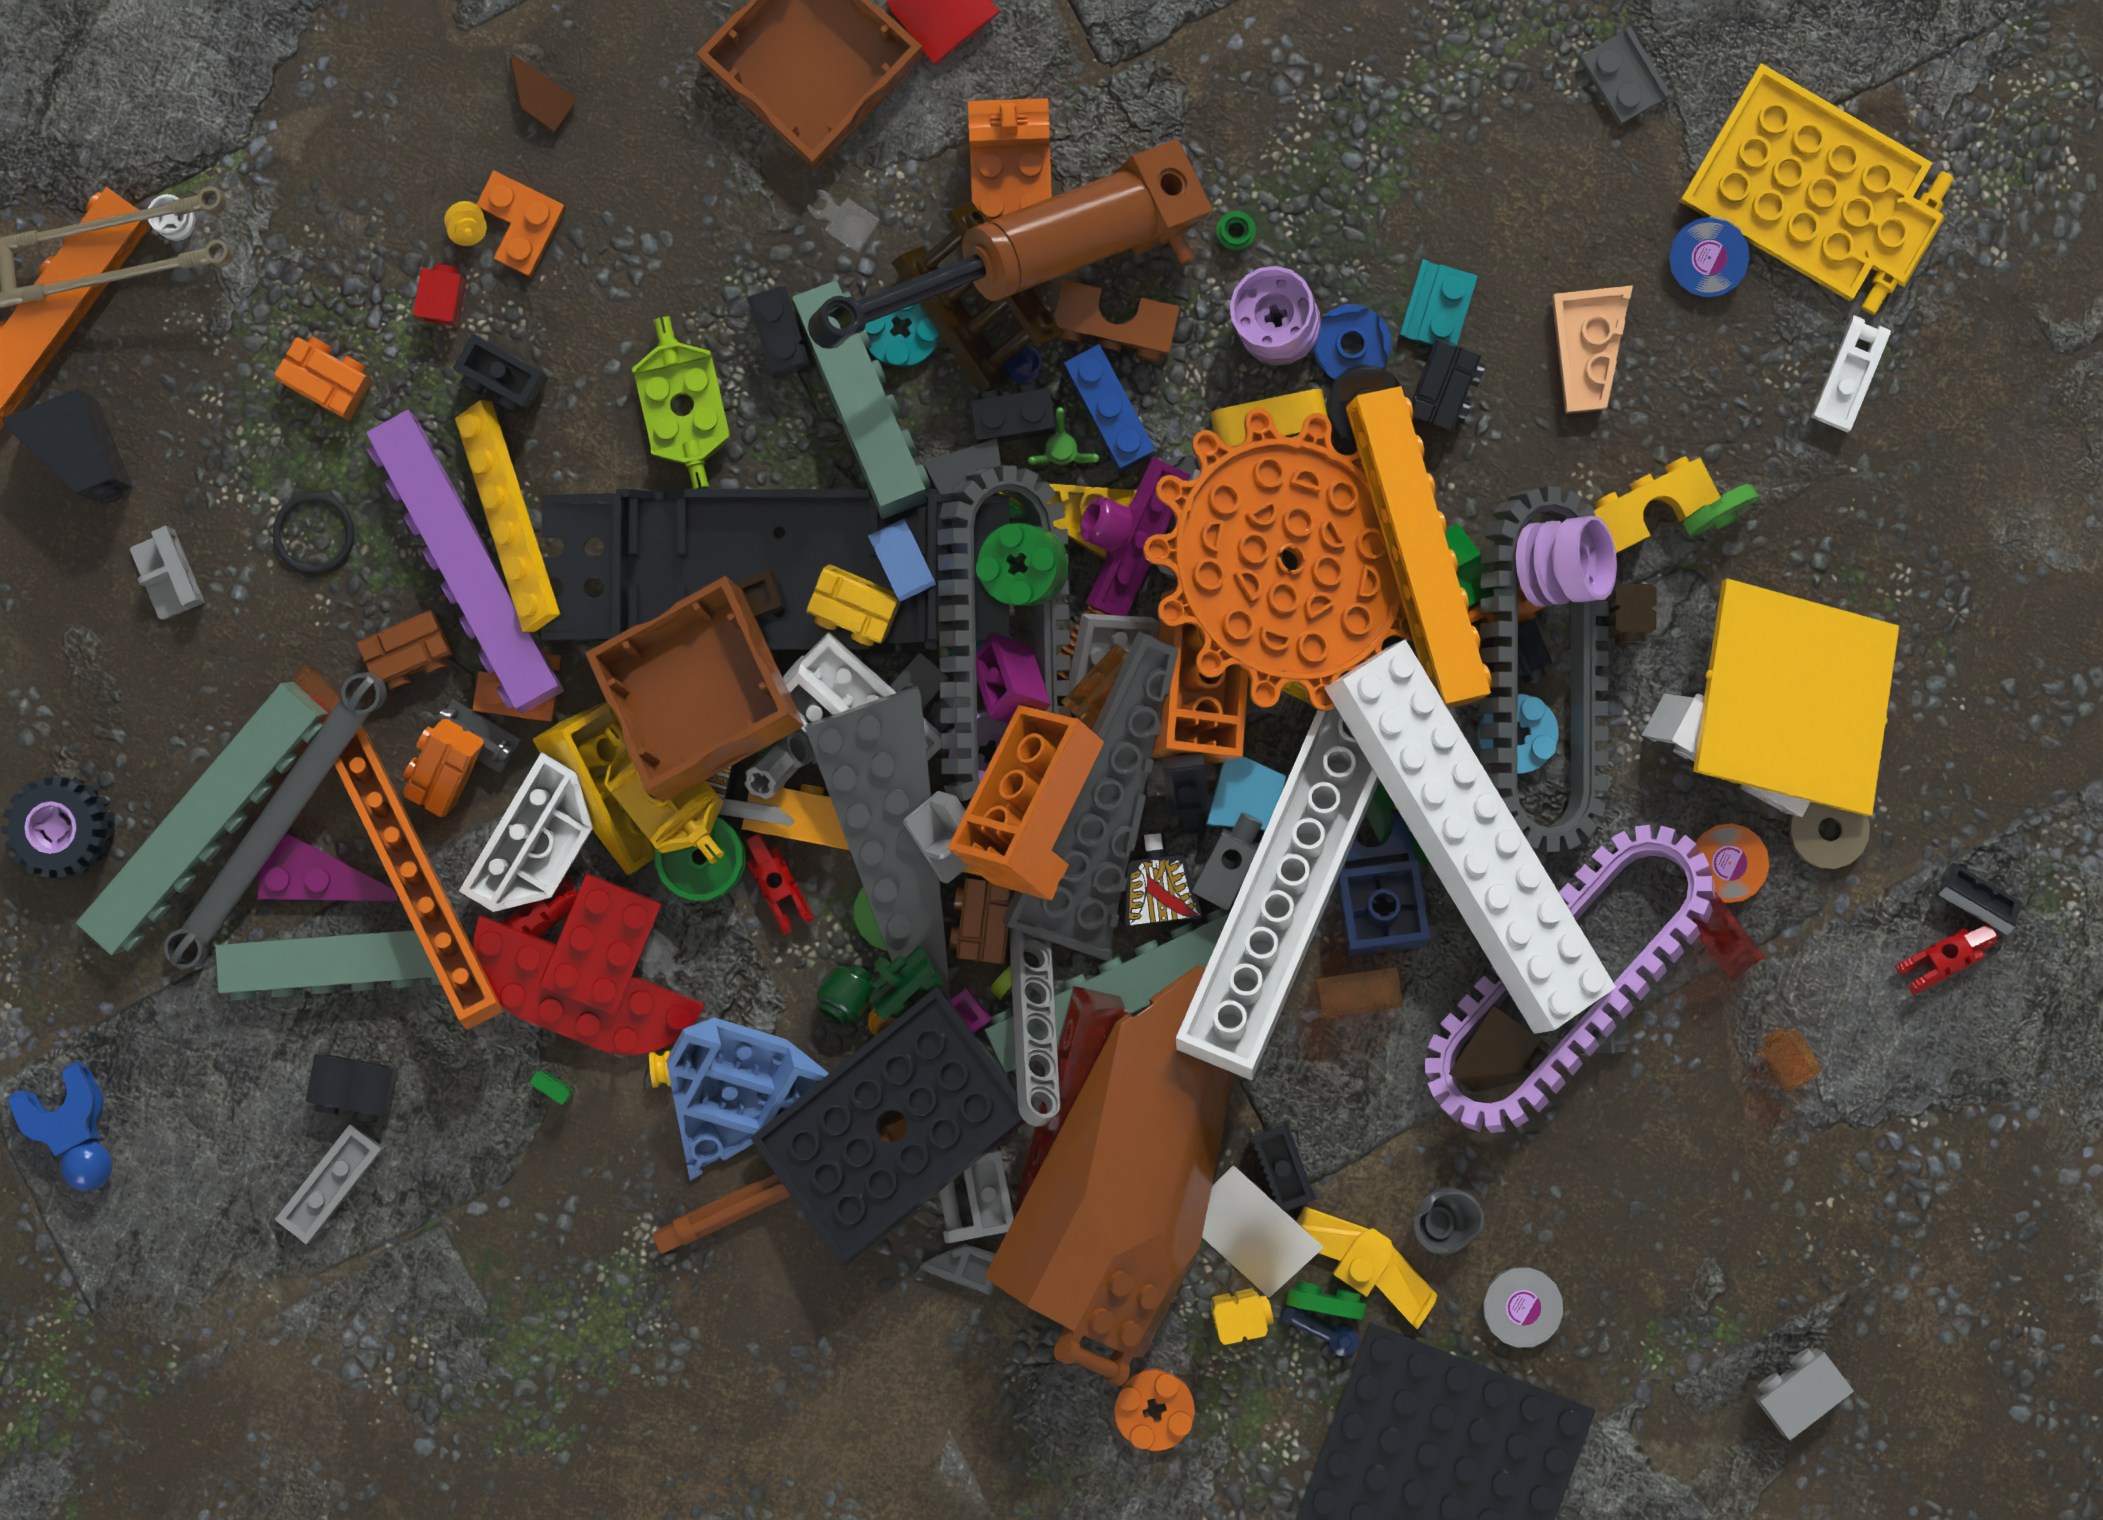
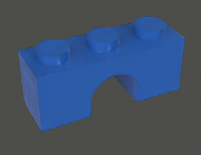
[1064,344,1155,474]

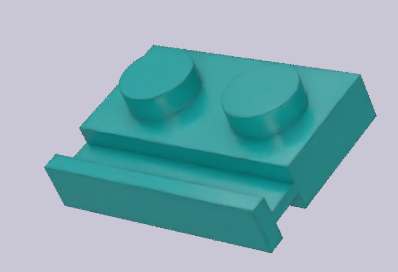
[1399,259,1478,347]

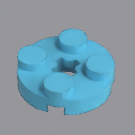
[1477,694,1559,774]

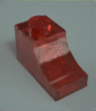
[1677,891,1765,981]

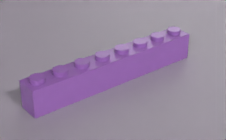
[366,410,564,714]

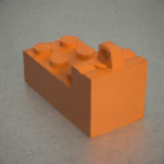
[968,98,1052,221]
[1151,588,1248,765]
[947,705,1104,901]

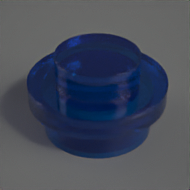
[1004,344,1043,384]

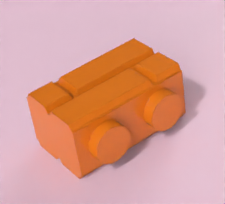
[274,336,372,421]
[403,719,485,817]

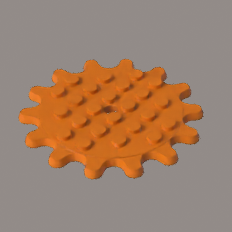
[1143,408,1413,711]

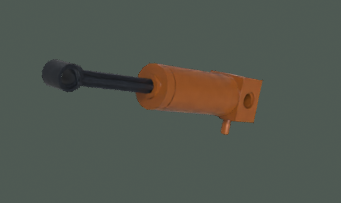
[808,139,1213,349]

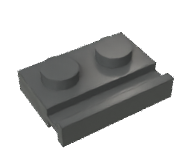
[1579,27,1671,126]

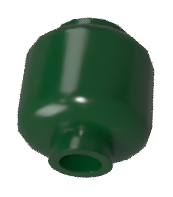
[816,964,874,1026]

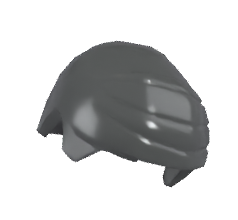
[1413,1187,1485,1255]

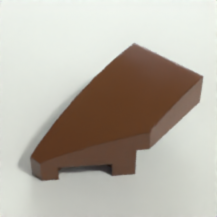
[509,55,577,132]

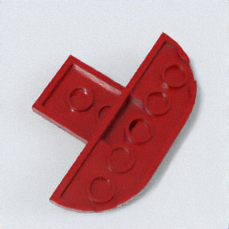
[473,873,705,1055]

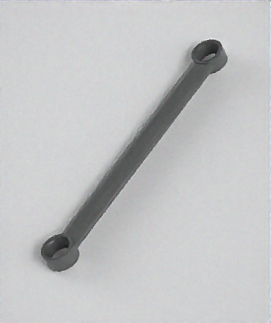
[164,672,387,969]

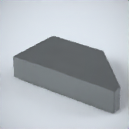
[920,1242,996,1295]

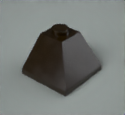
[1449,1006,1550,1092]

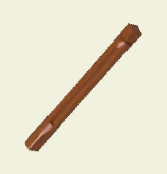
[652,1113,907,1254]

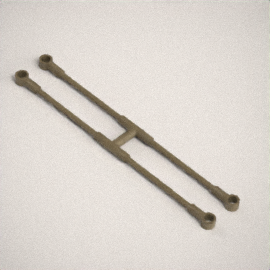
[0,186,233,308]

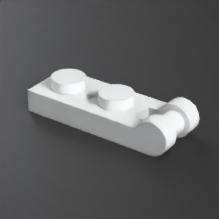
[1811,315,1891,432]

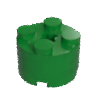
[976,523,1068,606]

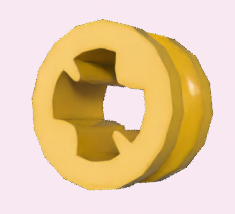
[649,1051,671,1088]

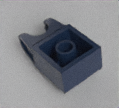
[1336,809,1430,957]

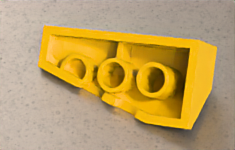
[533,701,655,875]

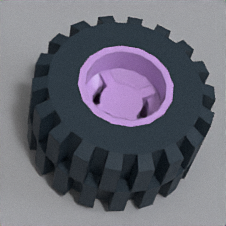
[2,777,115,878]

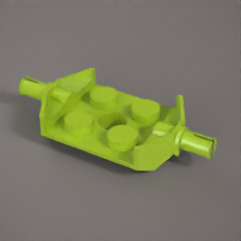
[632,316,731,489]

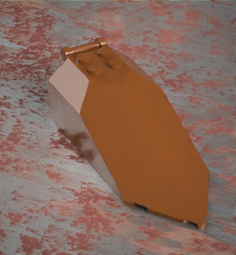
[985,965,1233,1386]

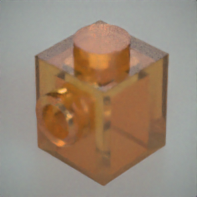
[1756,1026,1824,1092]

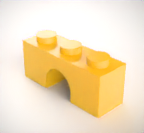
[1594,456,1721,554]

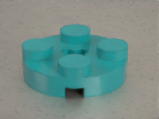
[865,303,940,368]

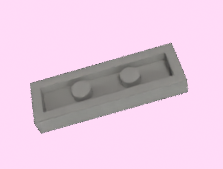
[275,1123,384,1244]

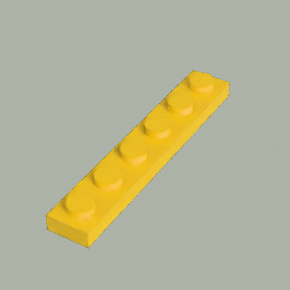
[455,400,560,633]

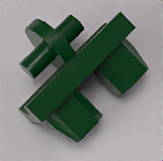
[868,945,943,1021]

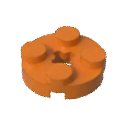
[1114,1368,1195,1451]

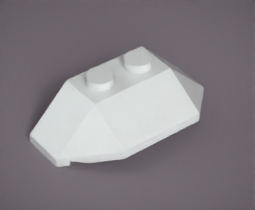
[459,752,593,912]

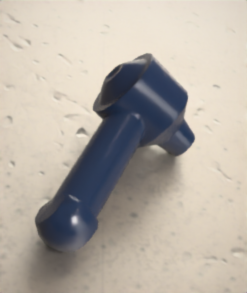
[1280,1305,1359,1356]

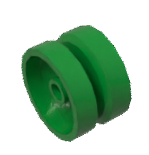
[655,817,747,901]

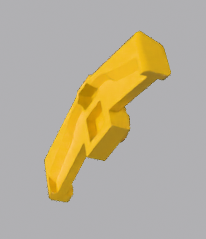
[1294,1206,1437,1329]

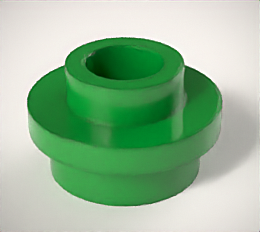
[1216,211,1256,251]

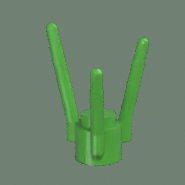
[1028,407,1099,467]

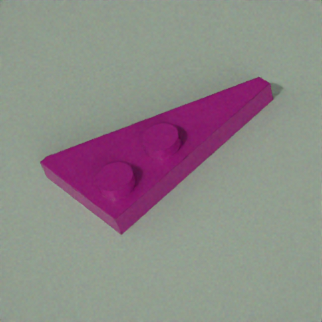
[258,833,400,901]

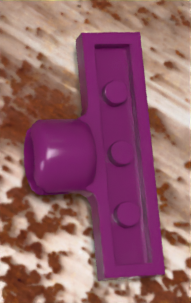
[1080,457,1191,616]

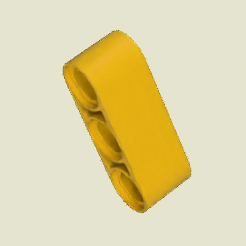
[1209,389,1328,447]

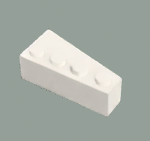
[1642,694,1810,817]

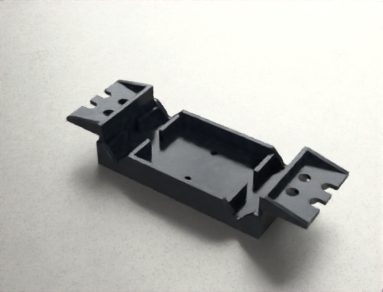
[541,489,1010,653]

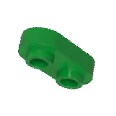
[1286,1281,1368,1320]

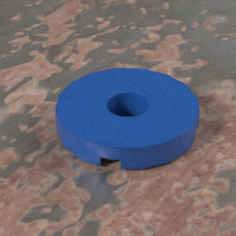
[1312,304,1391,380]

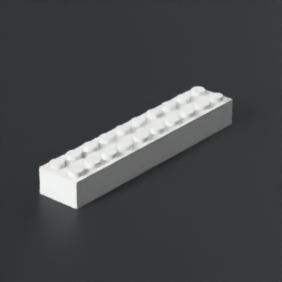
[1324,639,1616,1034]
[1176,707,1380,1080]

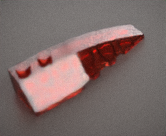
[1013,986,1129,1217]

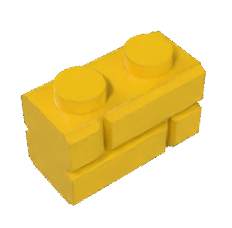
[806,564,901,646]
[1210,1288,1274,1345]

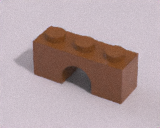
[1054,280,1180,362]

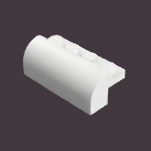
[783,632,941,760]

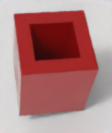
[413,264,467,328]

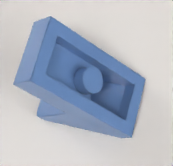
[868,519,936,602]

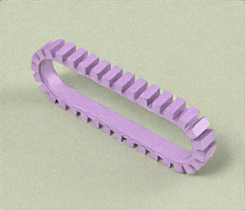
[1425,825,1715,1133]

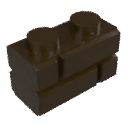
[1604,584,1657,646]

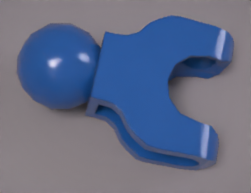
[9,1061,113,1191]

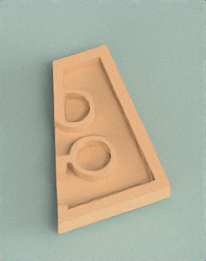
[1552,285,1633,414]

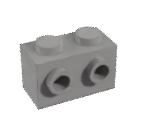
[1753,1348,1854,1440]

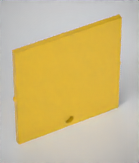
[1693,578,1899,816]

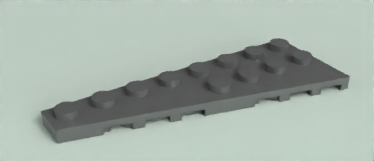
[1002,631,1178,961]
[805,686,951,1004]

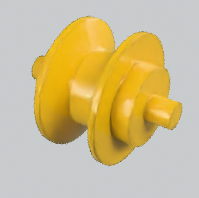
[444,201,487,246]

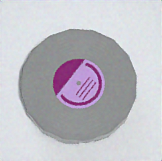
[1482,1267,1563,1348]

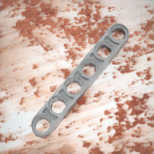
[1009,927,1060,1126]

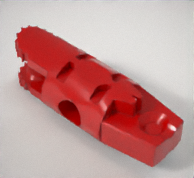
[746,833,815,936]
[502,876,578,937]
[1894,924,1998,996]

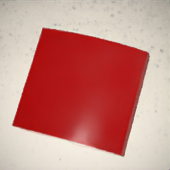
[885,0,1001,64]

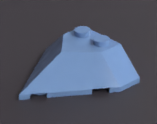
[666,1017,829,1181]

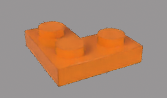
[476,170,566,278]

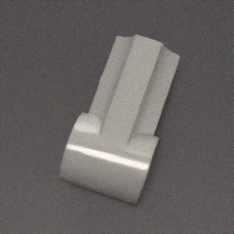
[744,731,813,799]

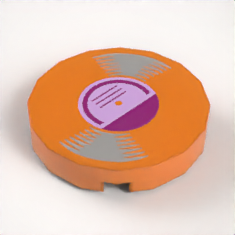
[1695,823,1770,903]

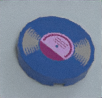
[1669,216,1750,297]

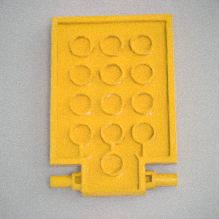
[1679,63,1954,315]

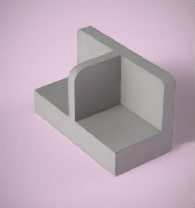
[130,526,205,620]
[903,791,968,883]

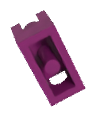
[976,633,1051,724]

